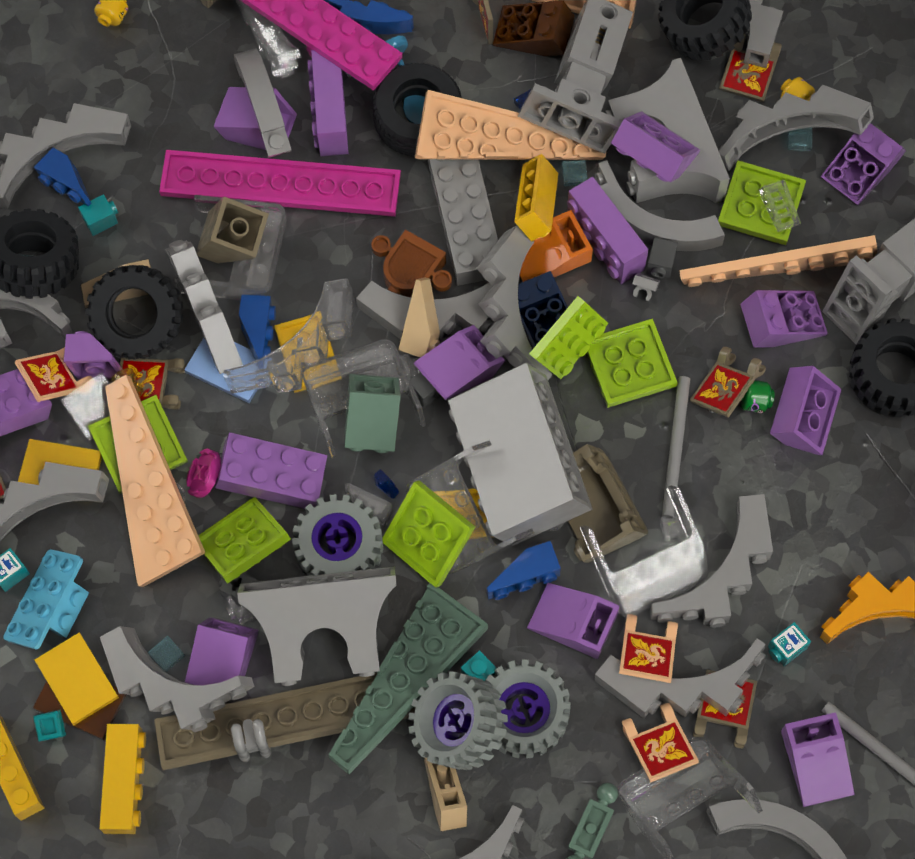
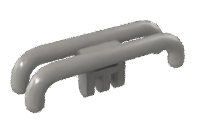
[231,719,271,762]

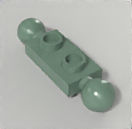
[566,783,618,859]

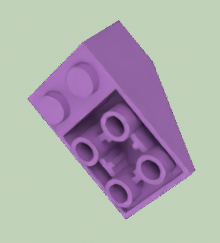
[821,123,906,205]
[740,290,828,347]
[414,325,505,400]
[527,583,620,659]
[781,712,855,807]

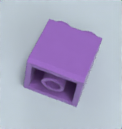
[214,87,297,150]
[185,617,259,686]

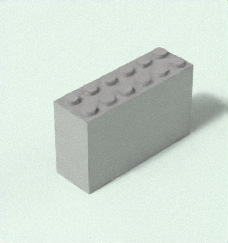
[448,362,593,546]

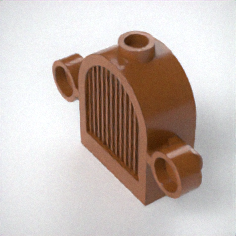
[371,229,452,297]

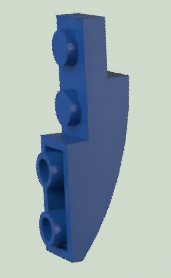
[324,0,414,34]

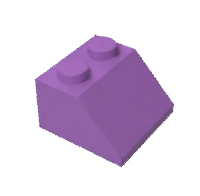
[64,331,126,380]

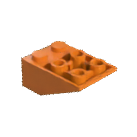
[519,210,593,282]

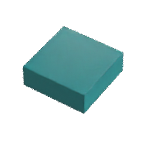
[33,710,66,741]

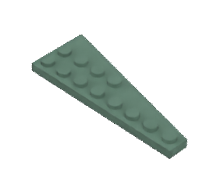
[329,583,488,774]

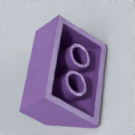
[611,111,700,182]
[770,366,842,455]

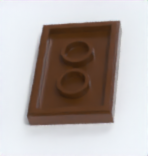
[33,681,127,740]

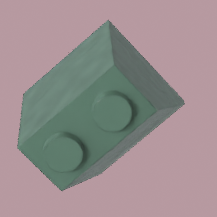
[344,374,400,453]

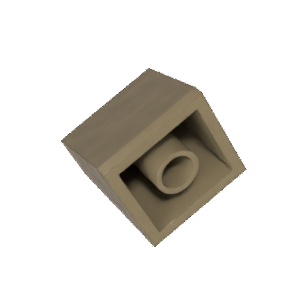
[196,196,269,264]

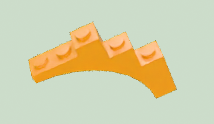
[820,572,915,644]

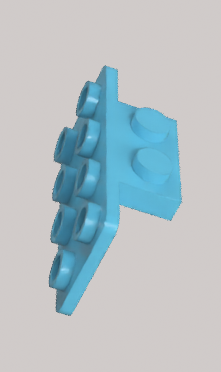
[3,549,89,650]

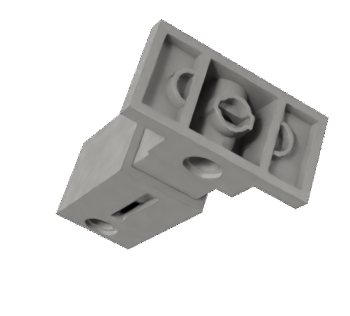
[518,0,633,154]
[822,218,915,345]

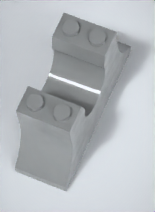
[604,58,730,203]
[237,566,397,686]

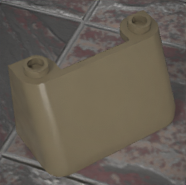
[568,444,648,563]

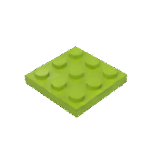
[718,160,806,245]
[529,296,608,379]
[587,318,678,408]
[88,395,188,494]
[382,480,476,588]
[198,497,291,584]

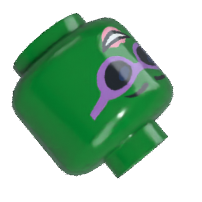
[740,380,775,413]

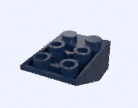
[518,271,568,348]

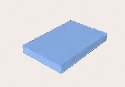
[184,338,273,404]

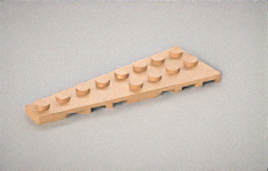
[415,90,606,160]
[679,235,878,287]
[105,375,205,587]

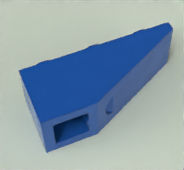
[34,148,91,206]
[239,295,276,370]
[487,541,561,600]

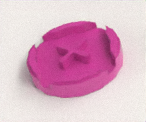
[186,448,221,498]

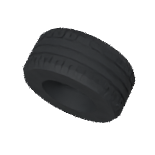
[373,63,462,156]

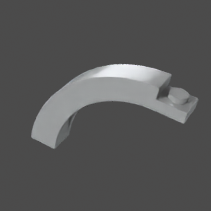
[233,48,291,158]
[595,160,725,251]
[0,289,73,339]
[706,799,847,859]

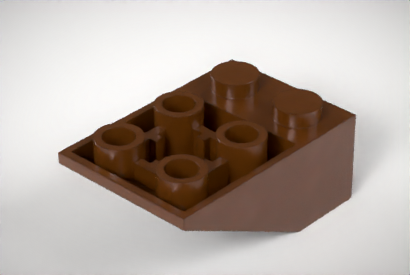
[493,0,575,56]

